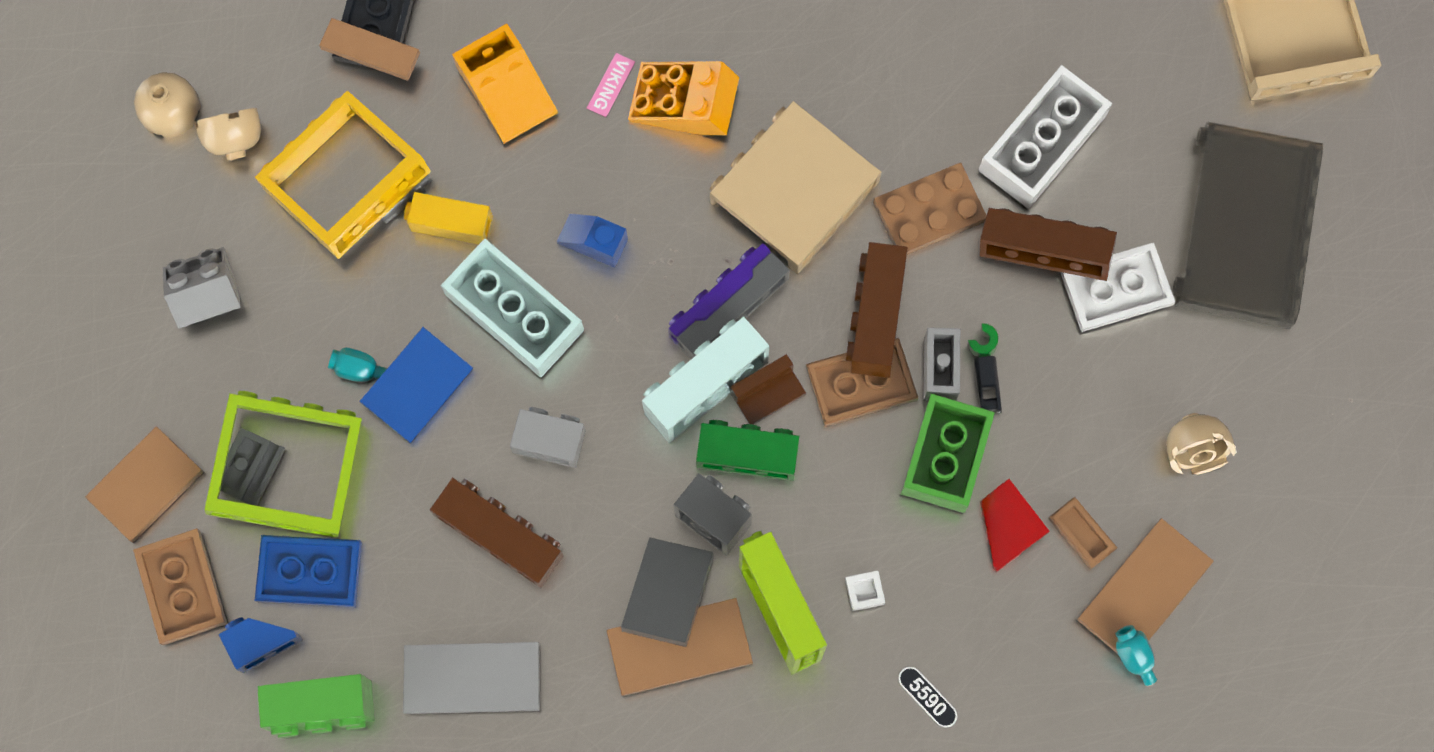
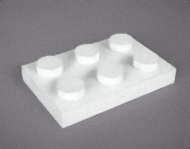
[1061,242,1175,332]

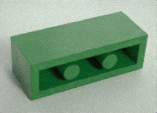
[696,420,800,481]

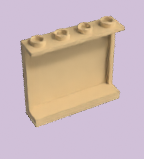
[1223,0,1381,100]
[710,101,881,274]

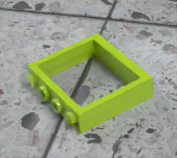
[204,391,362,538]
[739,531,827,675]

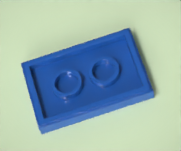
[359,327,473,443]
[254,535,362,607]

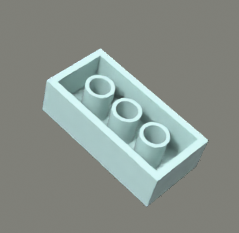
[441,239,584,378]
[642,316,769,444]

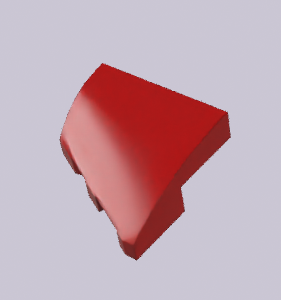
[980,479,1050,572]

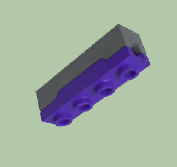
[668,243,790,359]

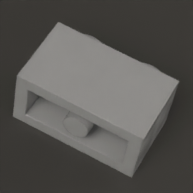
[923,328,961,401]
[510,407,586,468]

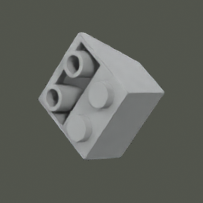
[163,247,241,329]

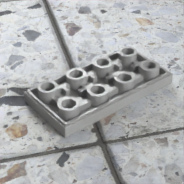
[403,642,540,714]

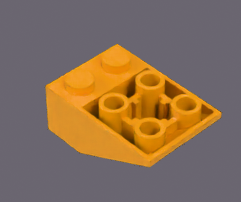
[452,23,558,144]
[628,61,739,135]

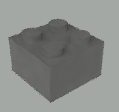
[673,473,752,556]

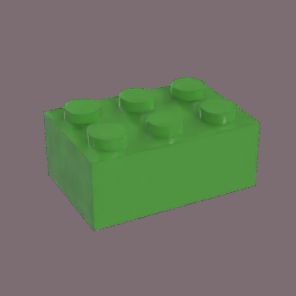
[901,394,995,513]
[258,674,375,738]

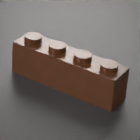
[980,207,1117,281]
[846,242,908,378]
[430,477,564,588]

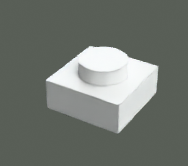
[845,571,886,611]

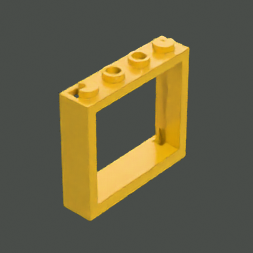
[255,90,431,259]

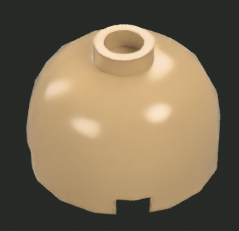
[134,72,201,138]
[194,108,261,161]
[1166,413,1236,475]

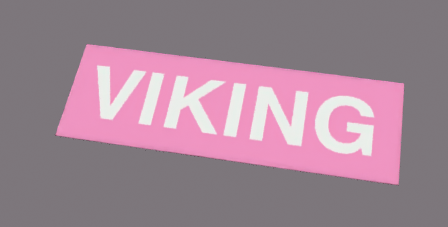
[587,53,635,117]

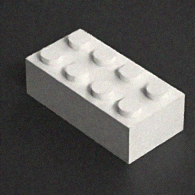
[979,65,1112,209]

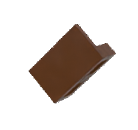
[730,354,806,425]

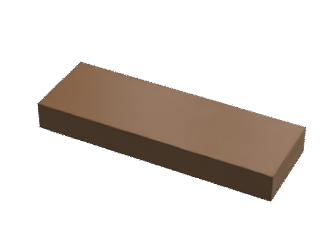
[319,18,420,81]

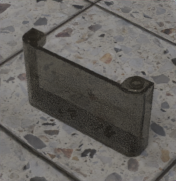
[1172,122,1323,329]

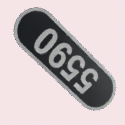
[899,667,957,728]

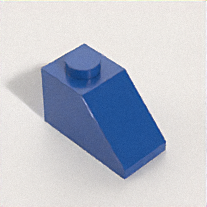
[556,214,628,268]
[218,617,303,673]

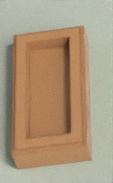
[1048,497,1117,570]

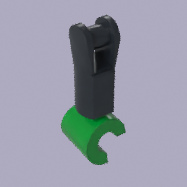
[967,323,1002,414]

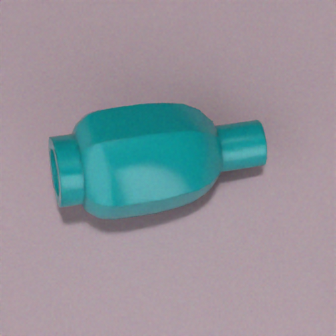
[328,347,387,383]
[1115,625,1157,686]

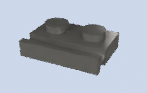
[220,428,285,506]

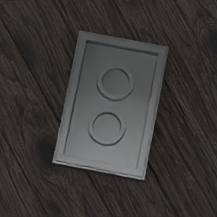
[621,537,714,647]

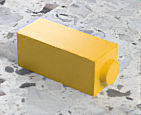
[404,192,493,245]

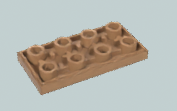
[1077,518,1214,654]
[606,598,753,696]

